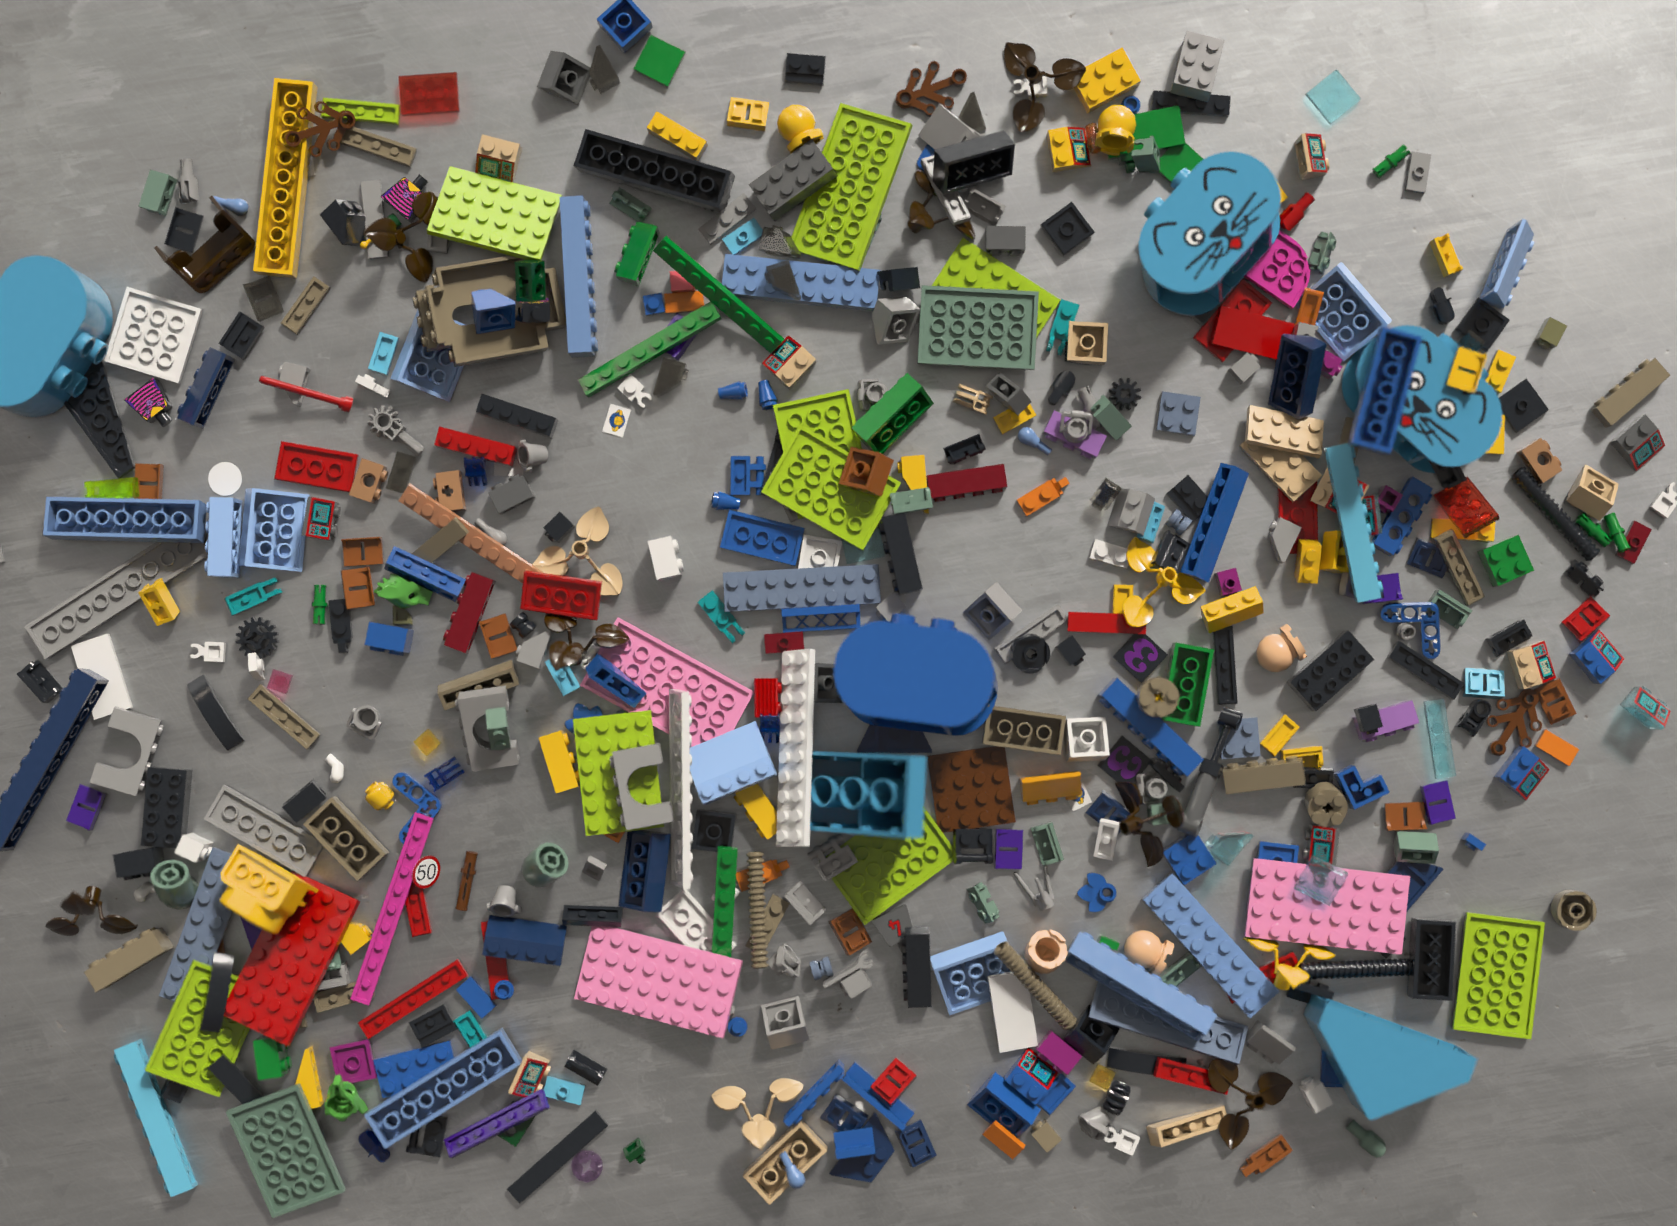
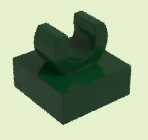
[1118,152,1136,174]
[623,1137,646,1164]

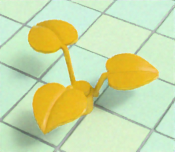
[1122,537,1206,627]
[1243,937,1335,991]

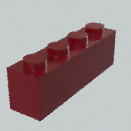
[926,464,1008,502]
[443,572,496,654]

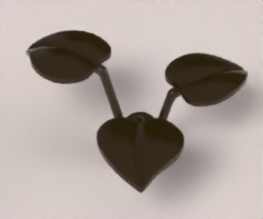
[1004,42,1086,132]
[907,168,975,240]
[363,191,438,283]
[544,613,629,671]
[1115,782,1184,867]
[45,886,138,936]
[1208,1059,1293,1150]

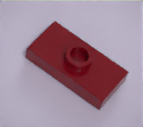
[1616,520,1652,564]
[764,631,804,654]

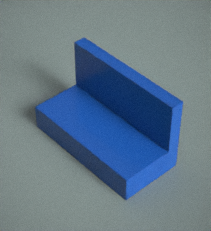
[833,1127,876,1159]

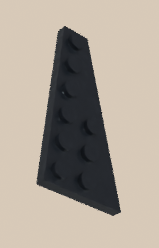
[64,360,135,479]

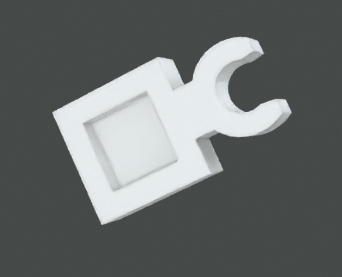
[1014,76,1048,98]
[355,374,391,398]
[618,374,653,408]
[1650,482,1677,519]
[190,642,226,662]
[248,652,265,681]
[1104,1126,1140,1156]

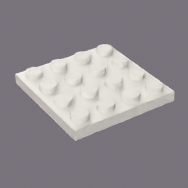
[104,287,203,384]

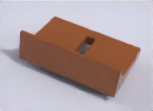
[134,463,164,499]
[341,537,384,567]
[341,567,375,609]
[479,613,517,659]
[1534,678,1577,725]
[1384,802,1427,831]
[828,908,872,956]

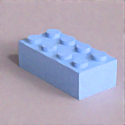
[205,497,242,578]

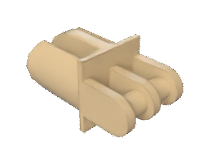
[953,384,993,415]

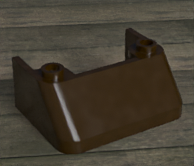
[154,195,255,293]

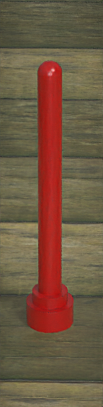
[259,376,353,413]

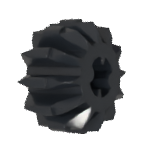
[1108,378,1141,411]
[1103,1080,1131,1116]

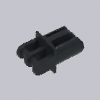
[1429,287,1455,325]
[1048,371,1075,405]

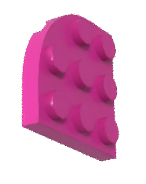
[1245,230,1310,310]

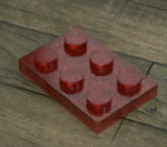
[399,72,460,116]
[1433,476,1499,538]

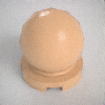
[1256,624,1307,672]
[1024,930,1067,974]
[1124,930,1174,976]

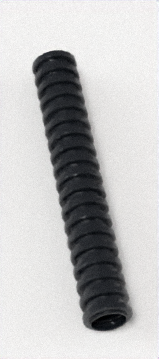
[1511,467,1600,561]
[1298,958,1412,980]

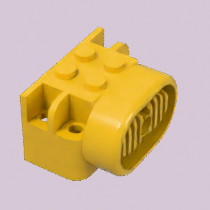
[219,844,319,935]

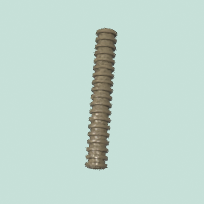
[746,852,769,969]
[994,941,1077,1030]

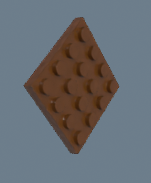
[927,746,1016,833]

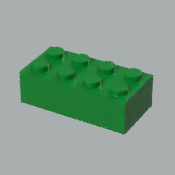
[852,373,934,454]
[1159,642,1214,727]

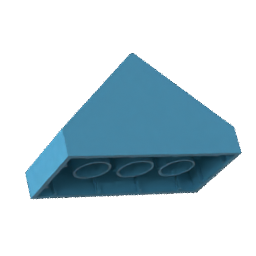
[810,751,926,838]
[1303,994,1478,1120]

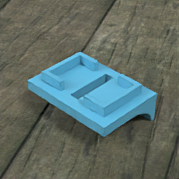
[1463,668,1505,699]

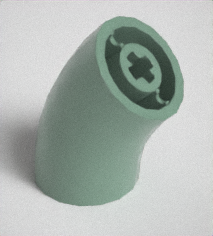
[522,843,568,887]
[151,860,199,910]

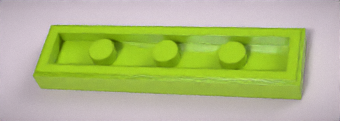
[321,98,401,125]

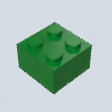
[1477,535,1534,587]
[253,1035,292,1080]

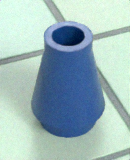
[758,380,778,410]
[718,381,748,400]
[711,491,740,510]

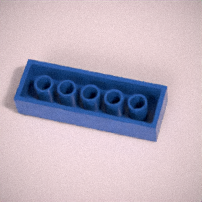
[1347,326,1422,455]
[1098,678,1204,777]

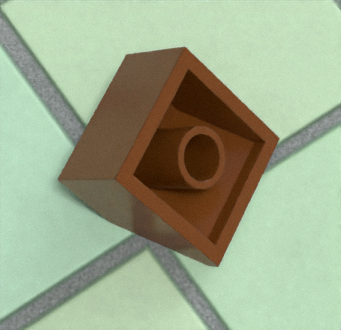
[839,447,894,497]

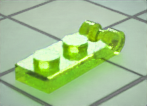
[84,477,139,498]

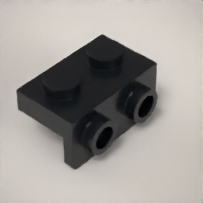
[1286,980,1334,1003]

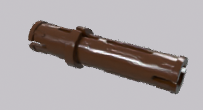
[455,851,478,911]

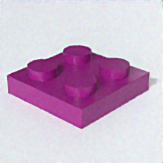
[330,1038,377,1083]

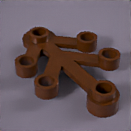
[895,61,967,117]
[283,101,355,157]
[1485,689,1542,756]

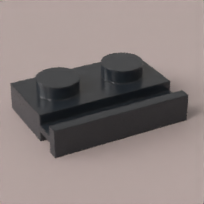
[785,53,826,86]
[218,311,265,360]
[1166,475,1208,522]
[1151,530,1190,576]
[409,1003,458,1048]

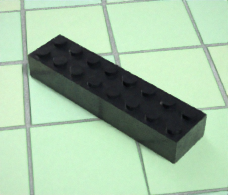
[573,129,735,213]

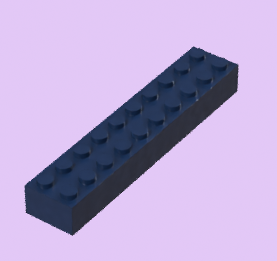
[0,668,109,852]

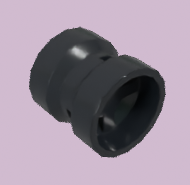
[509,612,536,639]

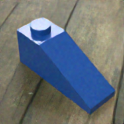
[586,653,646,708]

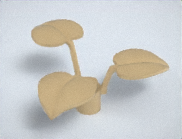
[532,506,623,596]
[711,1078,803,1150]

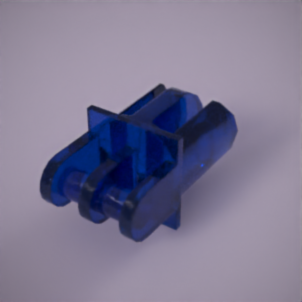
[464,457,488,487]
[760,713,780,743]
[424,756,465,792]
[358,1128,390,1163]

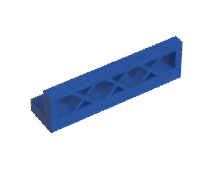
[384,546,466,602]
[781,604,861,633]
[842,1062,915,1131]

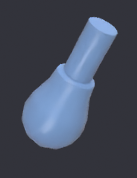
[211,196,249,216]
[1018,427,1052,455]
[779,1151,805,1189]

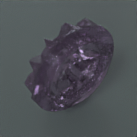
[571,1150,603,1182]

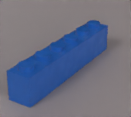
[1181,463,1249,583]

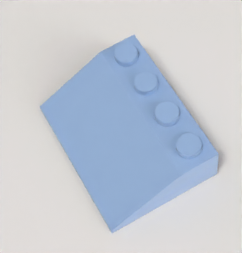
[1480,219,1534,309]
[1295,262,1392,361]
[390,310,465,402]
[238,488,309,572]
[690,721,778,805]
[930,931,1011,1016]

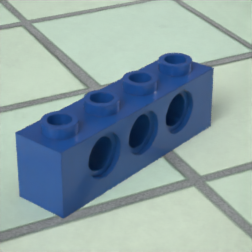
[1370,476,1433,556]

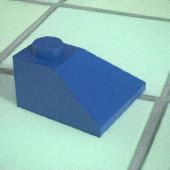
[471,289,516,334]

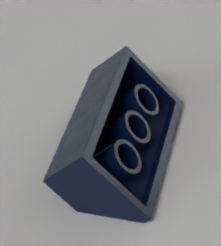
[1268,334,1327,420]
[177,347,236,429]
[619,830,671,912]
[482,915,567,966]

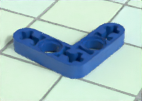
[1381,602,1441,659]
[392,772,442,844]

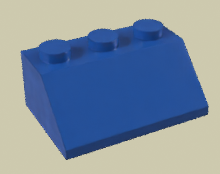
[967,1072,1041,1138]

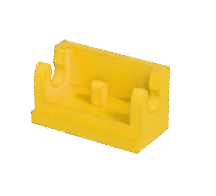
[1429,233,1463,278]
[138,578,180,626]
[1280,746,1324,768]

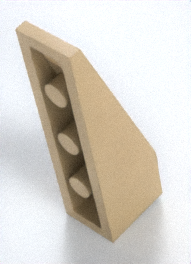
[1146,1106,1226,1147]

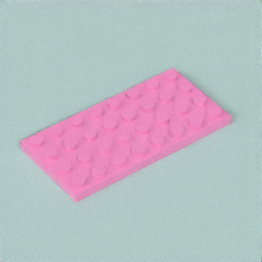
[580,617,754,747]
[1244,858,1410,955]
[574,926,743,1038]

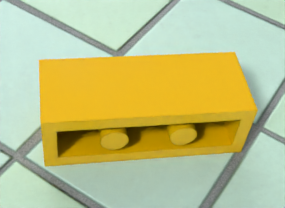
[647,111,708,161]
[1201,586,1264,633]
[538,730,580,793]
[733,784,777,840]

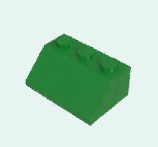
[614,222,660,287]

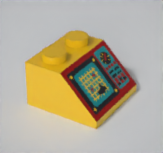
[1046,127,1091,173]

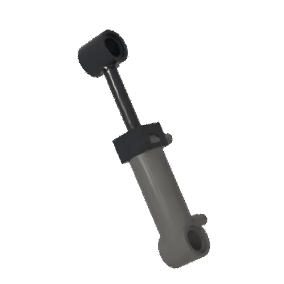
[1177,707,1243,837]

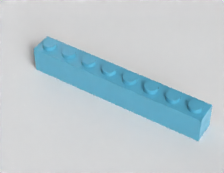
[1324,443,1383,603]
[114,1039,198,1197]

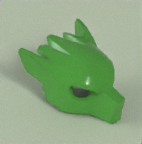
[374,573,433,609]
[324,1075,368,1122]

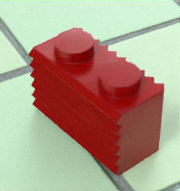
[754,678,782,718]

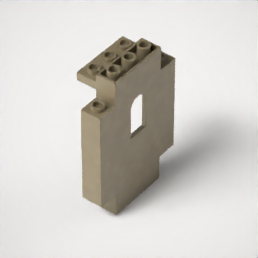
[412,255,567,367]

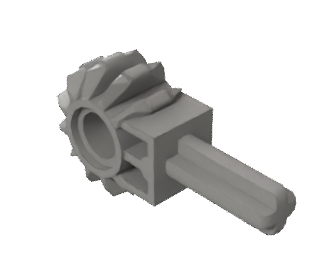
[367,405,424,456]

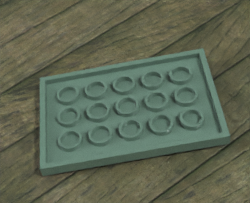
[917,285,1039,370]
[226,1083,346,1218]

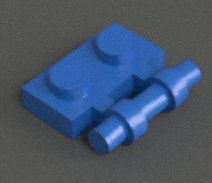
[730,456,766,496]

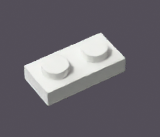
[1089,539,1128,569]
[1093,818,1120,861]

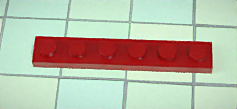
[358,959,468,1039]

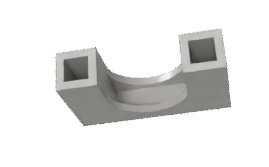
[455,685,520,772]
[90,706,164,796]
[610,743,674,830]

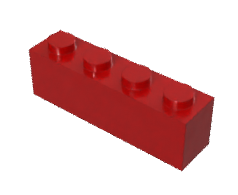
[434,426,517,467]

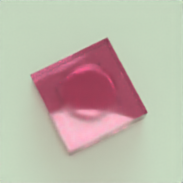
[267,669,293,694]

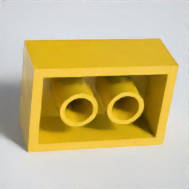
[1074,47,1141,114]

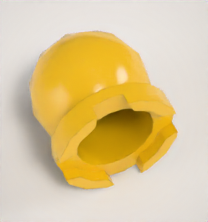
[777,104,824,154]
[1095,105,1136,156]

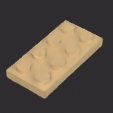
[1245,405,1324,458]
[1239,441,1322,503]

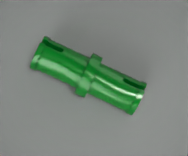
[1372,144,1411,179]
[1575,512,1612,548]
[1603,512,1630,553]
[312,585,327,625]

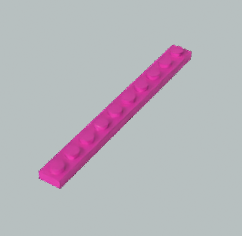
[351,812,434,1006]

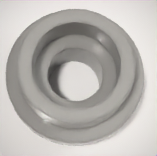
[1396,622,1416,640]

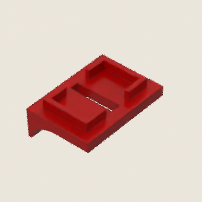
[1562,596,1610,643]
[870,1058,917,1107]

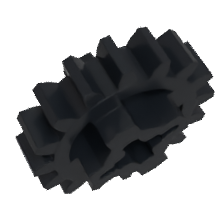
[236,617,279,659]

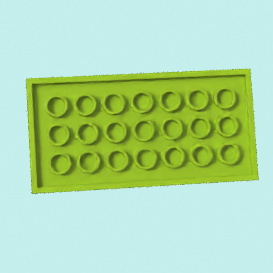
[788,103,913,271]

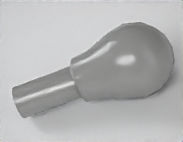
[474,518,507,546]

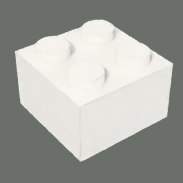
[648,536,684,581]
[1064,717,1109,762]

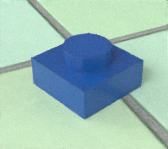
[643,293,665,316]
[1461,832,1486,851]

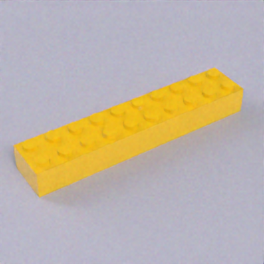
[253,78,318,279]

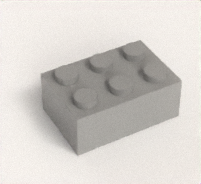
[1170,31,1225,102]

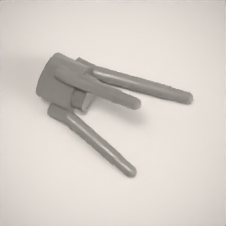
[1014,865,1054,911]

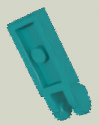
[1046,299,1080,356]
[224,577,282,616]
[697,590,745,644]

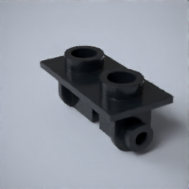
[943,434,986,465]
[1565,559,1604,597]
[564,1050,607,1086]

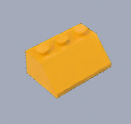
[1019,771,1082,805]

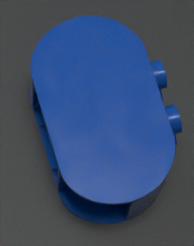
[834,613,998,736]

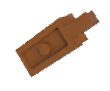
[1240,1134,1293,1177]

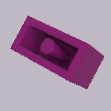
[1036,1029,1082,1075]

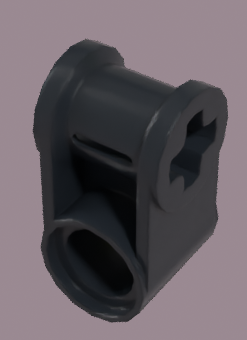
[1456,699,1491,737]

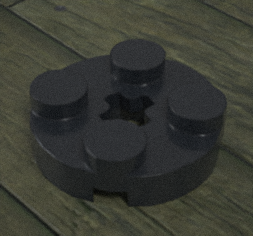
[1011,634,1050,674]

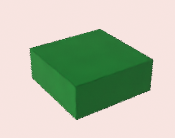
[1097,935,1120,951]

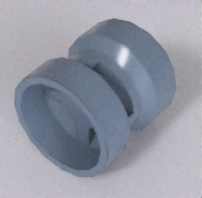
[1165,509,1192,535]
[810,957,834,981]

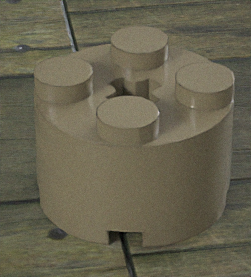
[1136,677,1179,717]
[1304,782,1348,827]
[1551,889,1597,931]

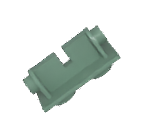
[609,187,652,223]
[1308,232,1336,274]
[967,882,1000,924]

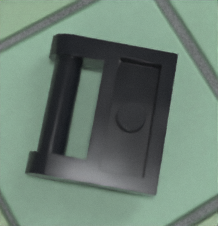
[953,828,993,864]
[406,1116,448,1157]

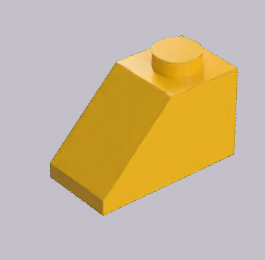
[341,922,372,955]

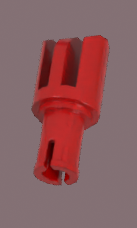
[1279,192,1315,231]

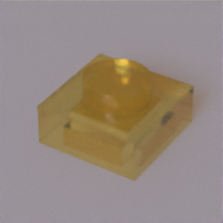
[413,729,442,756]
[1089,1063,1116,1090]

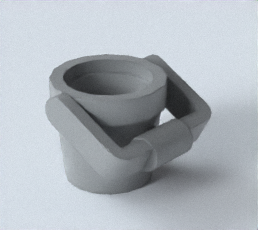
[857,379,888,411]
[1059,410,1093,443]
[517,440,548,474]
[346,705,382,740]
[1136,772,1167,805]
[487,885,522,917]
[767,944,801,978]
[1078,1106,1110,1140]

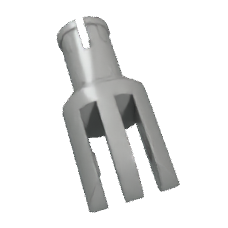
[178,158,199,203]
[1077,386,1103,430]

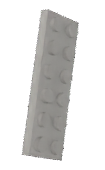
[204,785,324,877]

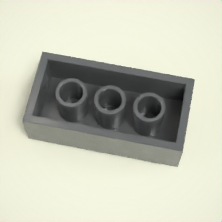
[748,139,838,221]

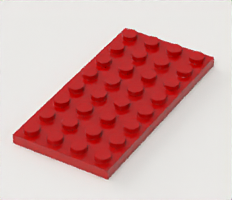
[224,870,361,1046]

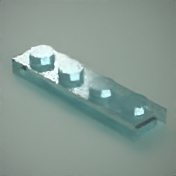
[1423,699,1456,779]

